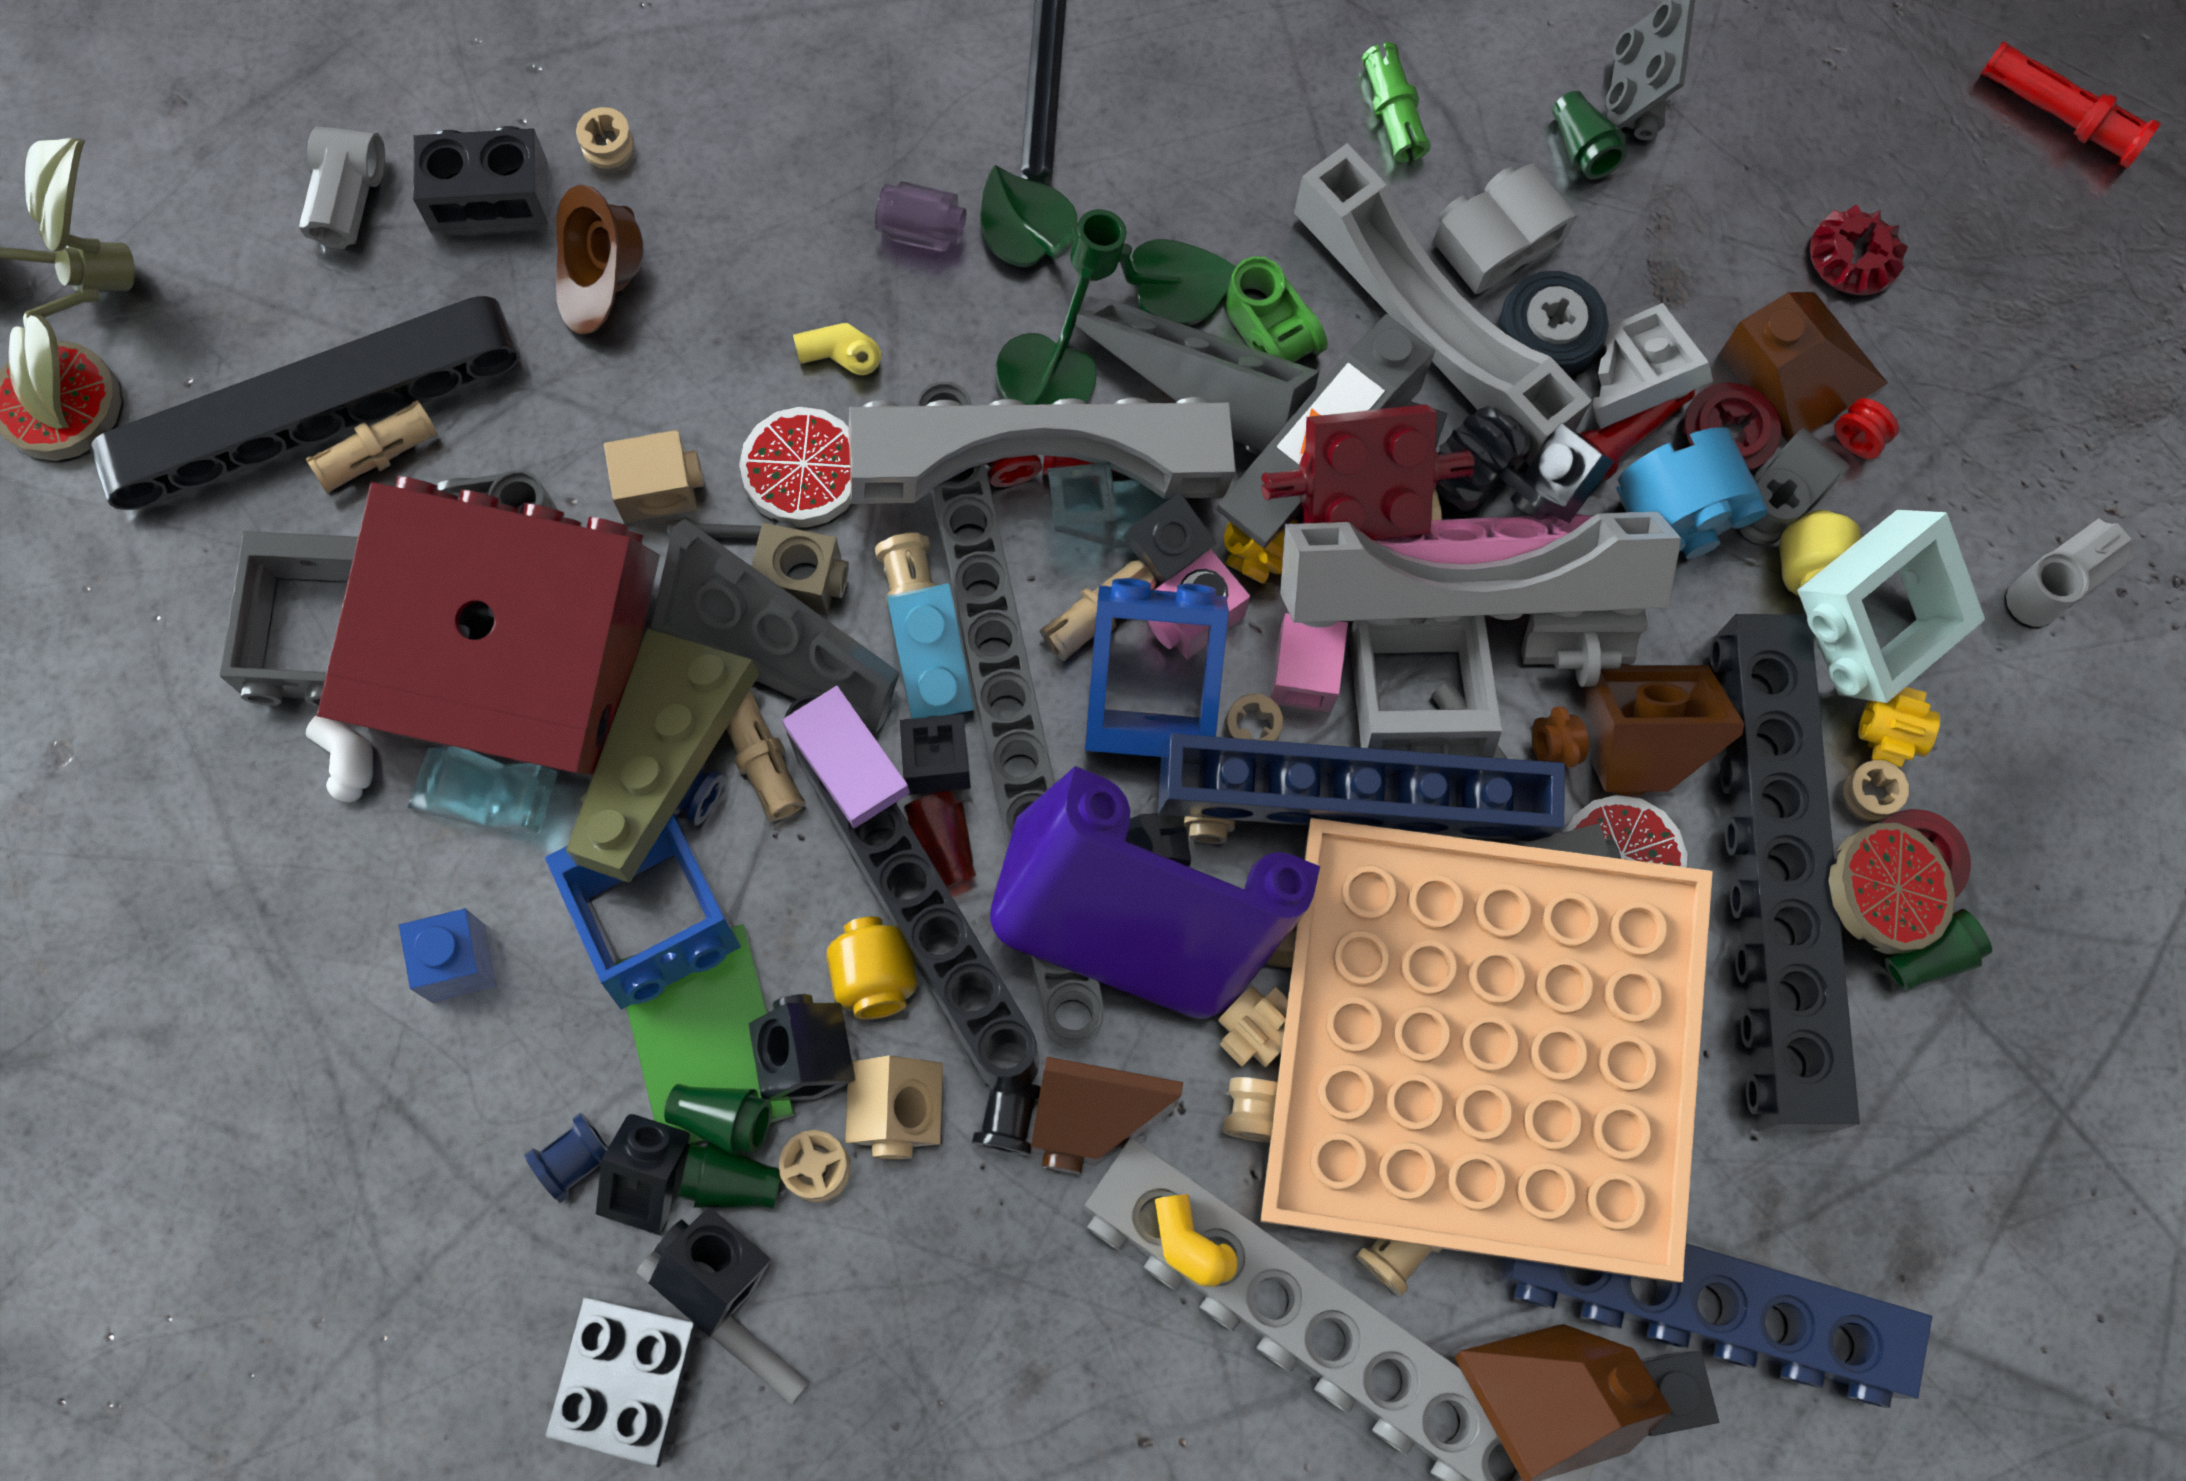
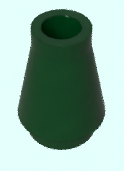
[1552,91,1627,179]
[1885,909,1992,992]
[664,1083,772,1156]
[678,1142,781,1209]

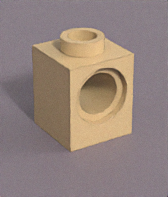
[604,430,704,524]
[845,1055,943,1159]

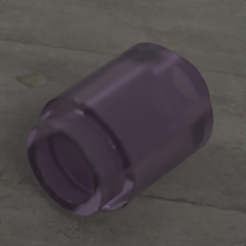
[875,181,967,253]

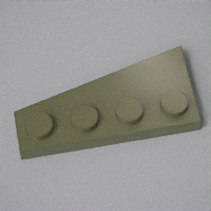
[566,628,759,883]

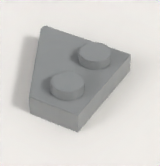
[1593,303,1713,428]

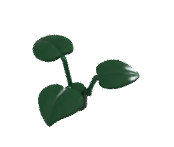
[980,165,1236,405]

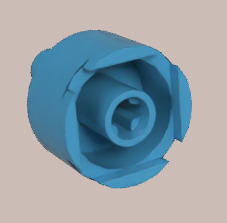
[1616,427,1768,559]

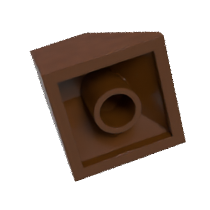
[1718,292,1888,442]
[1585,665,1744,796]
[1031,1056,1184,1174]
[1454,1324,1673,1481]

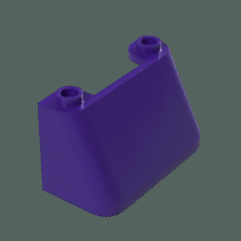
[990,766,1320,1019]

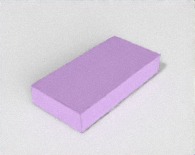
[782,686,910,829]

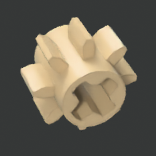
[1218,986,1288,1068]

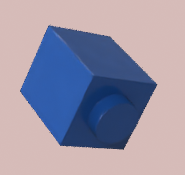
[399,908,497,1003]

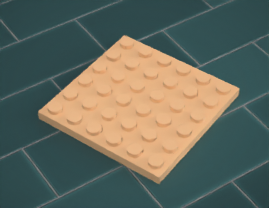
[1260,818,1713,1283]

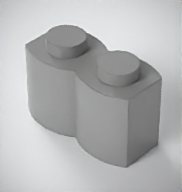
[1433,163,1578,294]

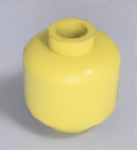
[1779,510,1863,597]

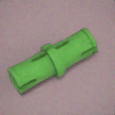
[1362,42,1431,163]

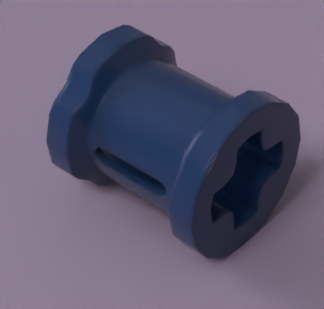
[524,1112,609,1203]

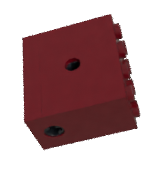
[317,476,660,775]

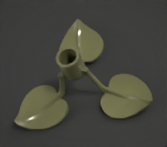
[0,138,135,429]

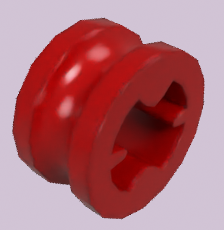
[1834,398,1899,459]
[985,455,1042,487]

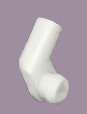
[306,715,373,802]

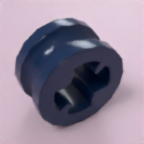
[674,765,725,825]

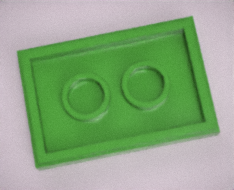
[617,924,796,1148]

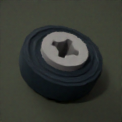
[1498,271,1609,376]

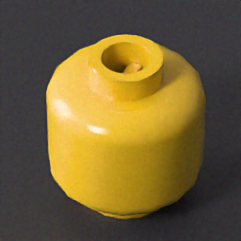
[826,916,919,1020]

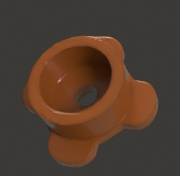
[1532,706,1589,768]

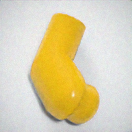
[1155,1194,1238,1287]

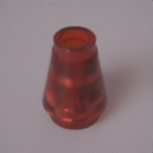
[904,790,977,888]

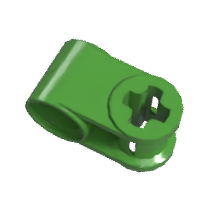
[1225,256,1328,362]

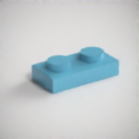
[886,583,975,719]

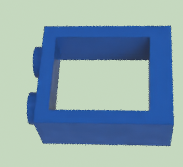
[1085,578,1229,757]
[544,813,741,1010]

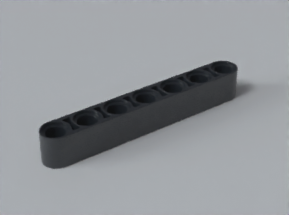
[90,296,520,510]
[785,694,1040,1094]

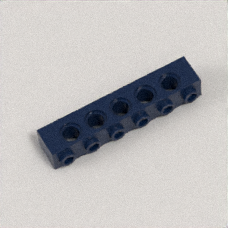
[1158,733,1565,841]
[1497,1243,1933,1408]

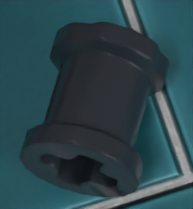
[972,1082,1041,1156]

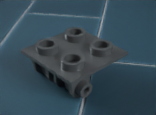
[1605,0,1695,140]

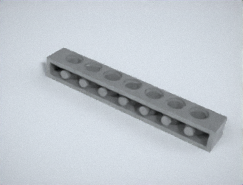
[1083,1137,1596,1481]

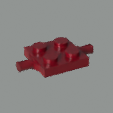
[1261,404,1474,540]

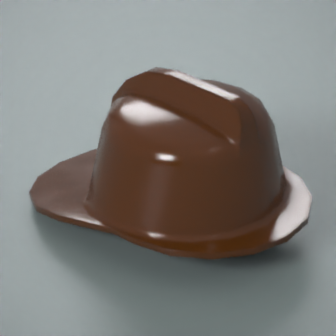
[556,184,643,335]

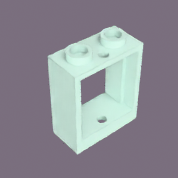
[1797,510,1985,703]

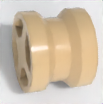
[1222,1077,1277,1143]
[779,1130,851,1203]

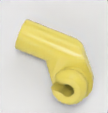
[793,323,881,375]

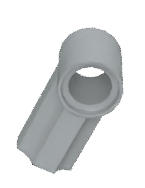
[299,126,385,249]
[2006,518,2135,627]

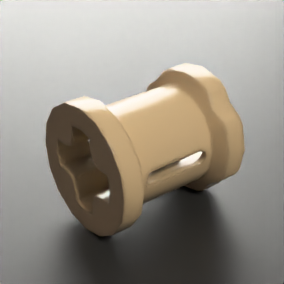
[875,533,938,610]
[1356,1239,1442,1296]

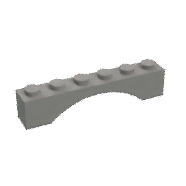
[1294,143,1592,466]
[849,397,1236,504]
[1280,512,1681,627]

